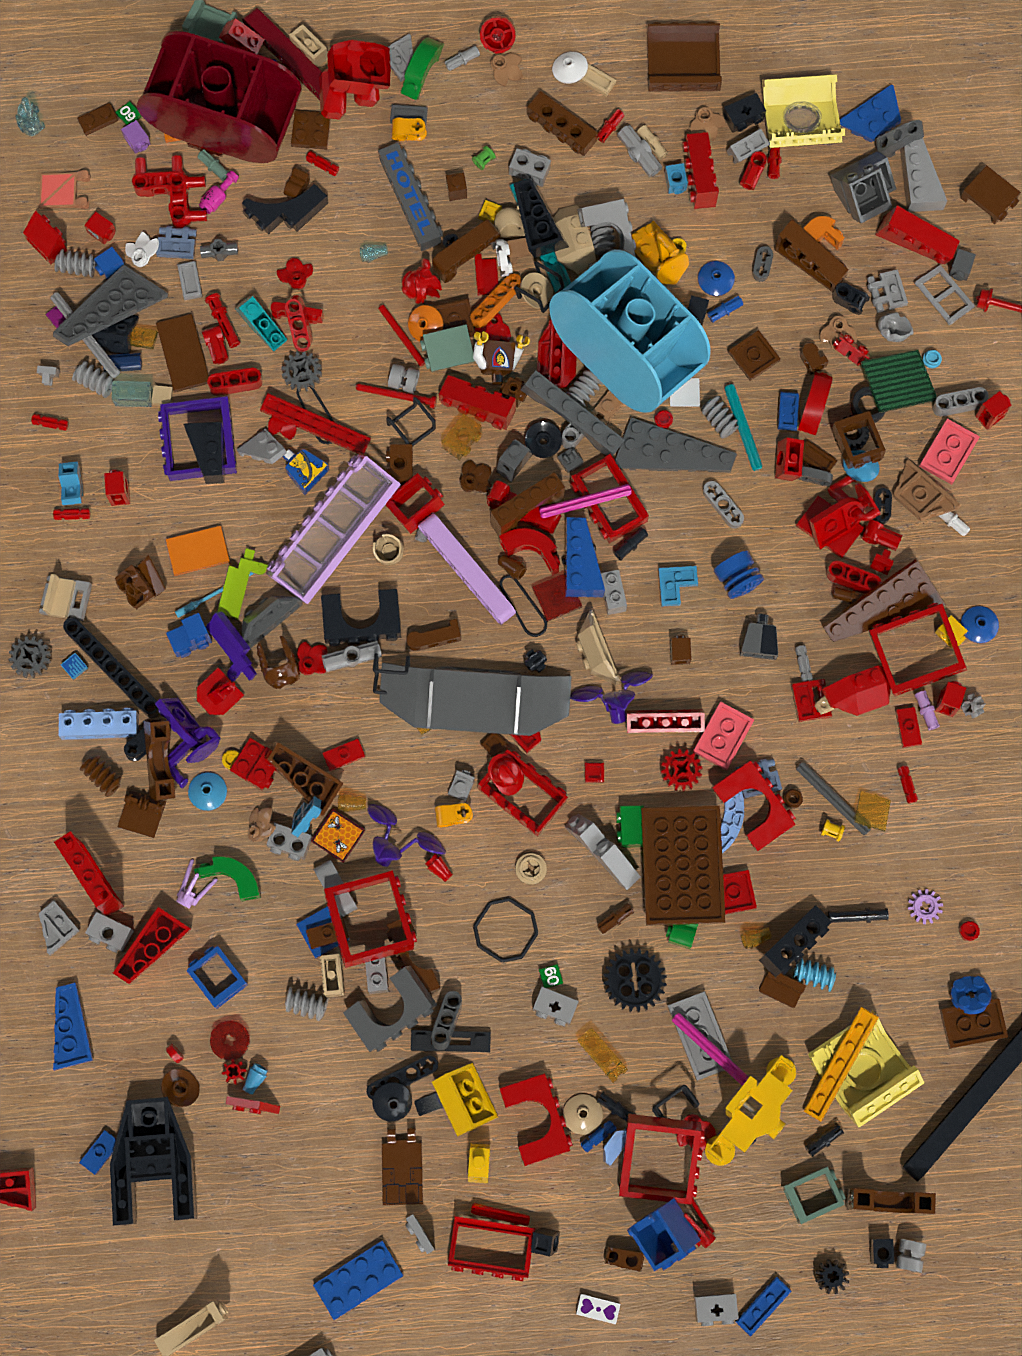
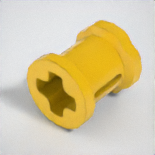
[821,819,845,842]

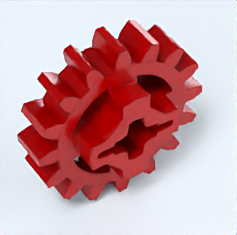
[660,749,703,792]

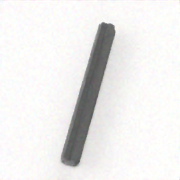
[796,762,871,835]

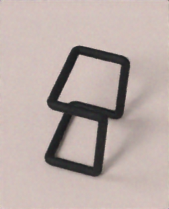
[514,261,565,313]
[386,397,436,447]
[373,653,410,695]
[652,1085,700,1118]

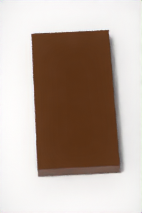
[156,314,209,393]

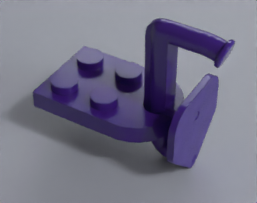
[155,698,221,788]

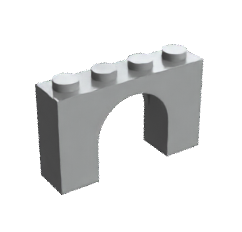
[577,199,638,268]

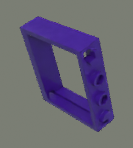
[158,396,237,481]

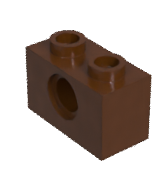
[386,444,413,486]

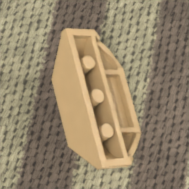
[554,205,596,276]
[575,610,620,685]

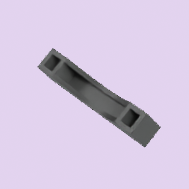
[521,370,624,456]

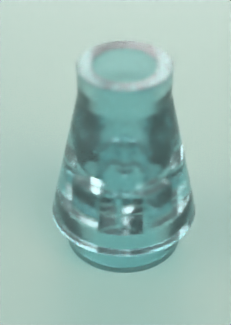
[360,244,388,263]

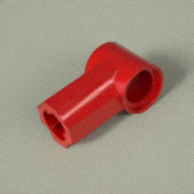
[740,151,767,190]
[202,325,229,365]
[861,520,903,551]

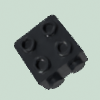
[92,315,139,354]

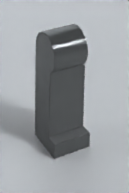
[876,120,924,158]

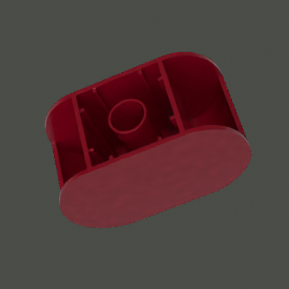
[137,31,302,163]

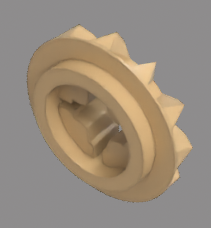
[516,853,547,885]

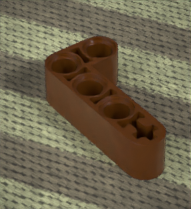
[432,220,501,283]

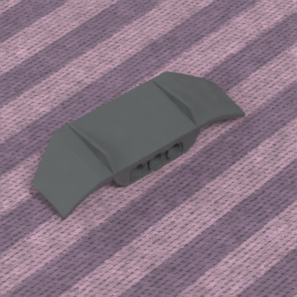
[379,662,572,736]

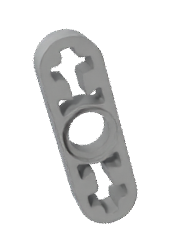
[703,481,744,529]

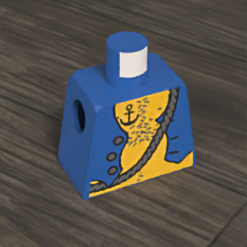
[283,449,329,495]

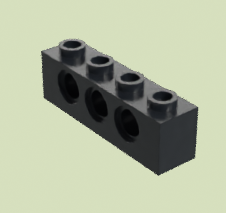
[759,905,832,978]

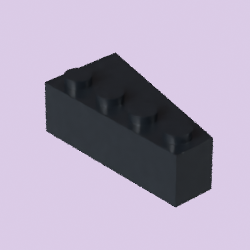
[513,178,569,258]

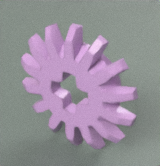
[908,889,943,924]

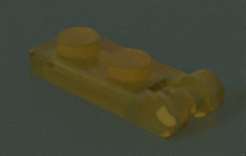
[577,1027,628,1083]

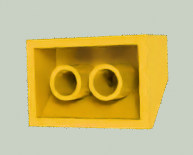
[432,1063,498,1137]

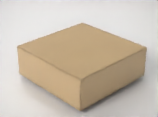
[151,385,173,406]

